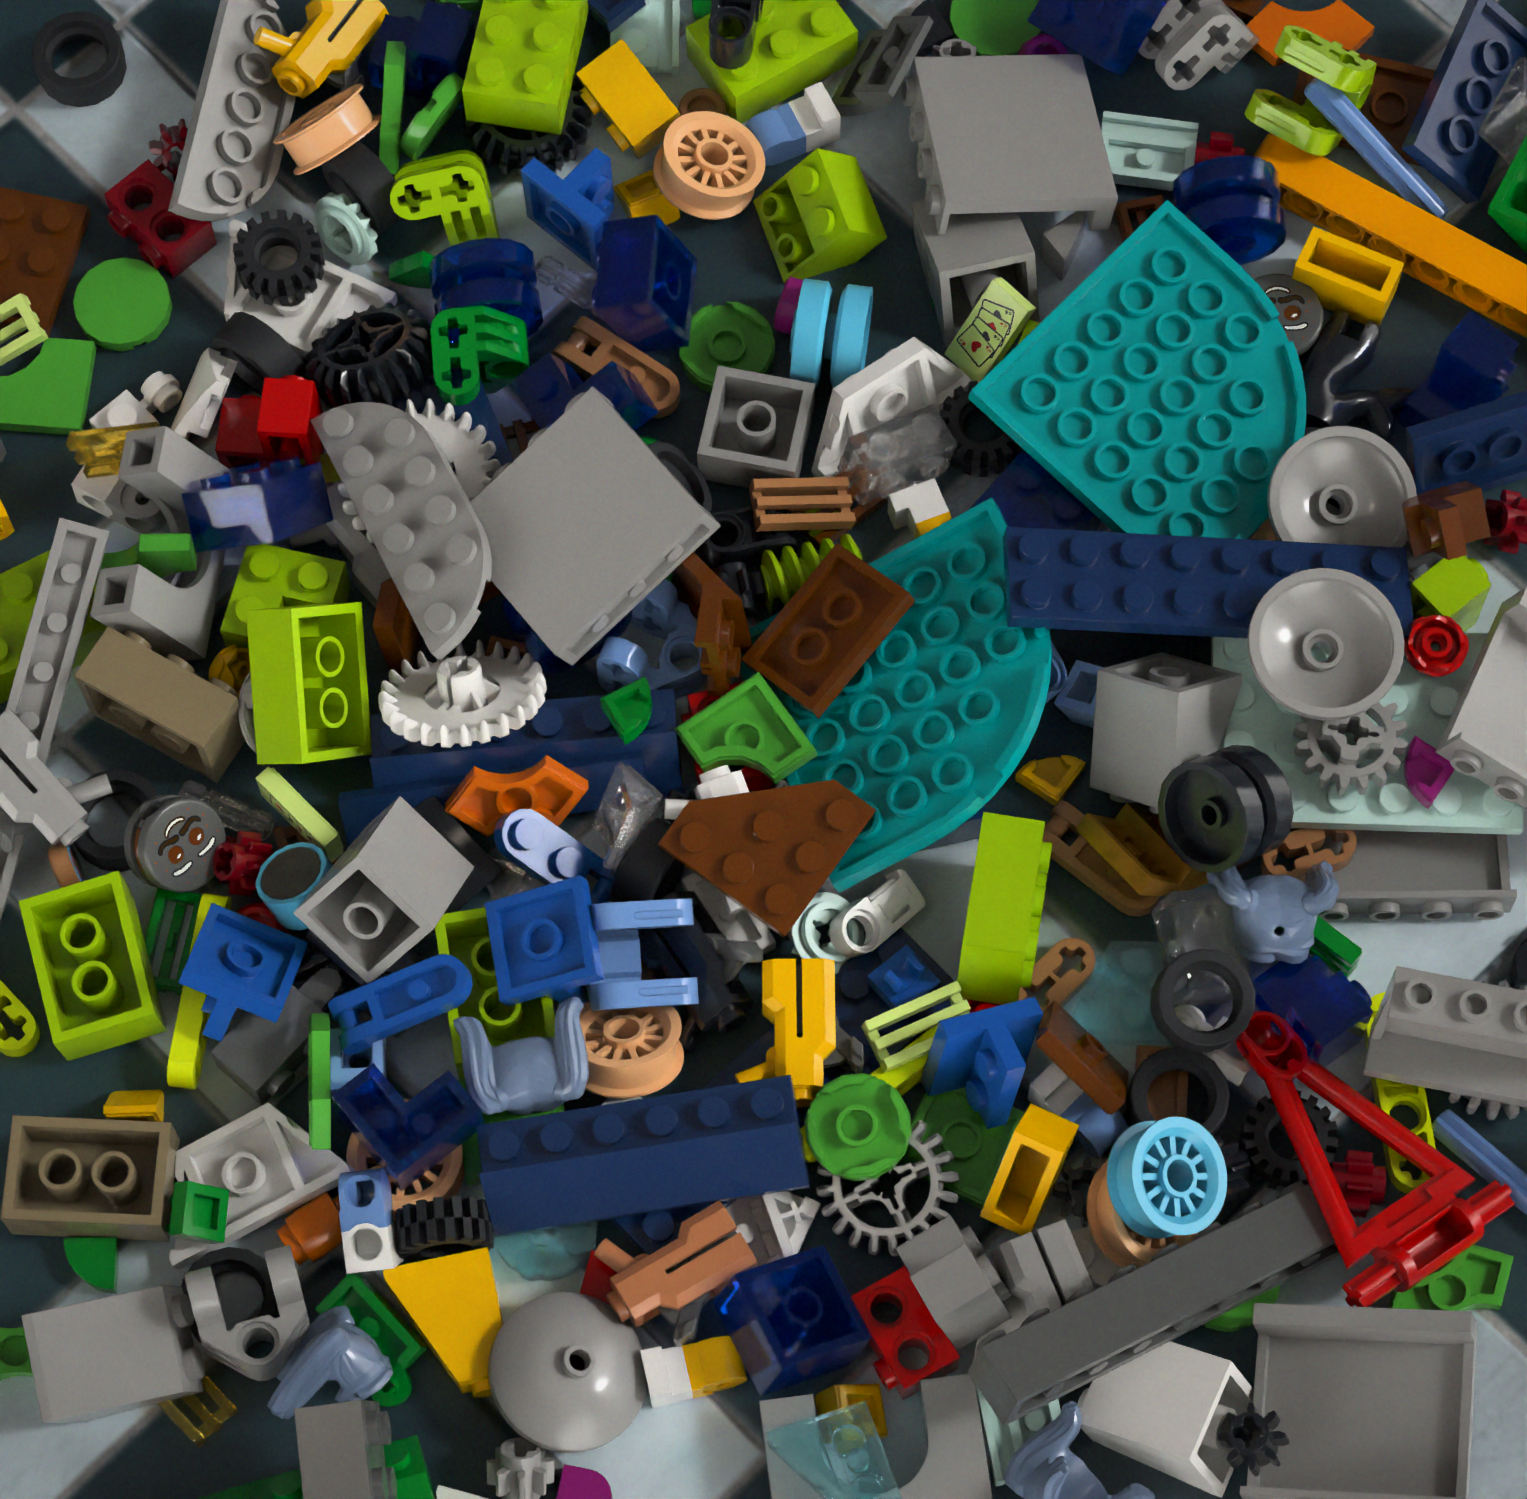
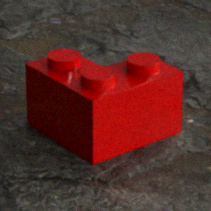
[215,375,324,478]

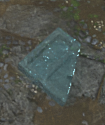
[1071,941,1163,1046]
[766,1401,902,1499]

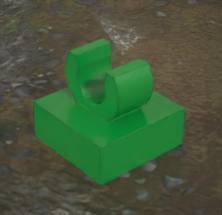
[166,1181,229,1244]

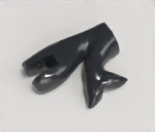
[1302,309,1419,442]

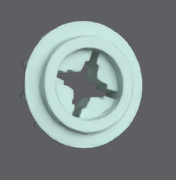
[315,192,378,265]
[788,892,864,973]

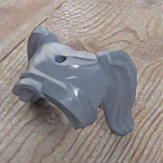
[1206,860,1339,964]
[453,997,589,1116]
[267,1306,393,1420]
[1004,1401,1155,1499]

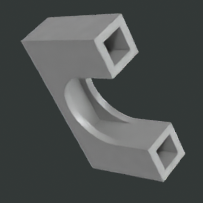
[90,426,240,661]
[759,1374,992,1499]

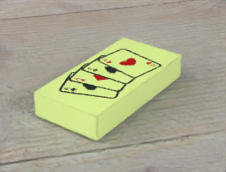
[944,277,1036,383]
[255,766,343,863]

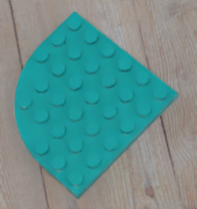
[968,200,1306,539]
[740,497,1052,893]

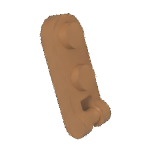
[551,316,680,418]
[1042,800,1161,917]

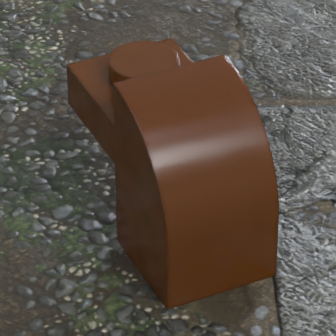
[1402,481,1491,560]

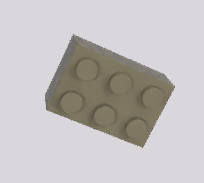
[74,626,246,783]
[1,1115,180,1242]

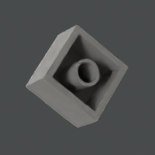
[697,365,815,488]

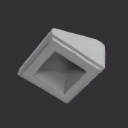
[1041,211,1087,281]

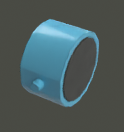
[255,842,333,931]

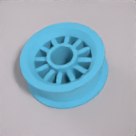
[1107,1116,1227,1239]

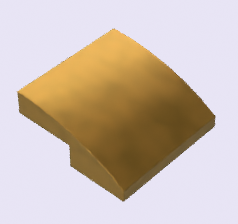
[1075,803,1208,896]

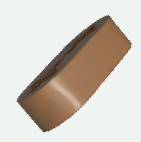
[1260,828,1357,881]
[1018,937,1096,1012]

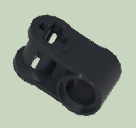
[709,0,764,69]
[700,505,799,570]

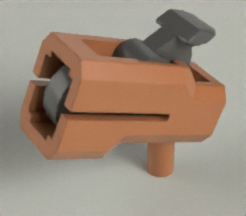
[594,1200,757,1347]

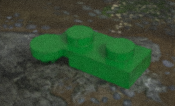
[315,1272,428,1407]

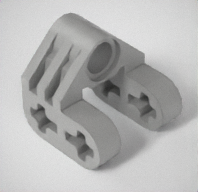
[1128,0,1260,90]
[184,1245,310,1381]

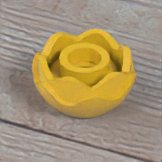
[209,645,250,700]

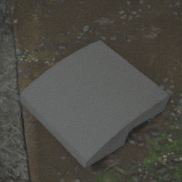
[832,16,934,117]

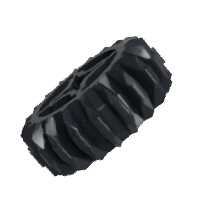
[462,77,592,178]
[306,302,434,407]

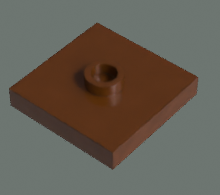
[1035,1000,1129,1115]

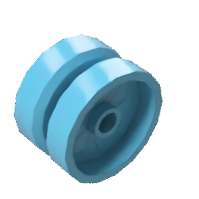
[789,278,873,389]

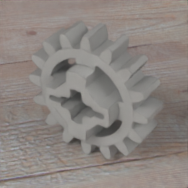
[1293,701,1408,795]

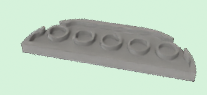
[168,0,296,221]
[310,402,492,660]

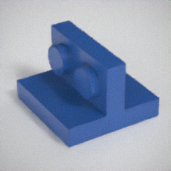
[521,148,615,273]
[485,876,604,1006]
[178,903,308,1042]
[921,997,1043,1129]

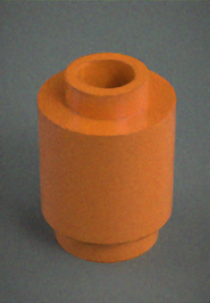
[276,1191,342,1266]

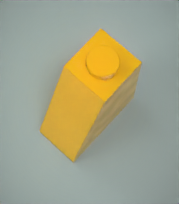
[383,1247,504,1397]

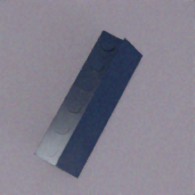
[369,689,683,800]
[477,1075,810,1237]

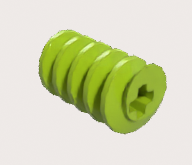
[759,534,863,614]

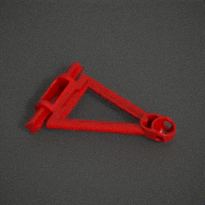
[1235,1011,1515,1307]

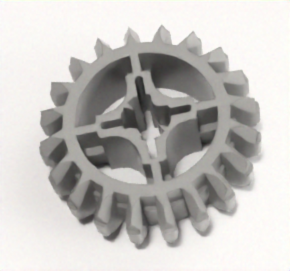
[816,1120,960,1256]

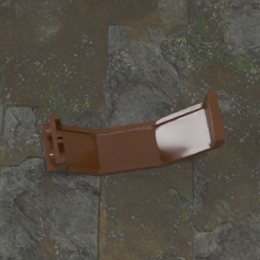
[372,552,752,696]

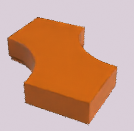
[1246,0,1375,67]
[445,755,588,837]

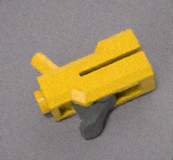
[253,0,389,99]
[734,958,864,1108]

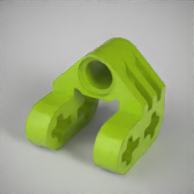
[1244,25,1377,156]
[390,150,500,253]

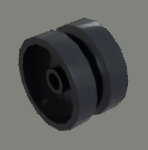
[1157,745,1294,873]

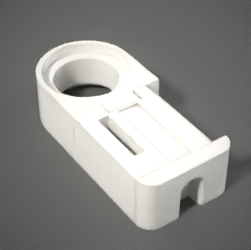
[829,869,925,957]

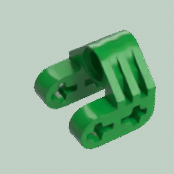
[430,305,530,406]

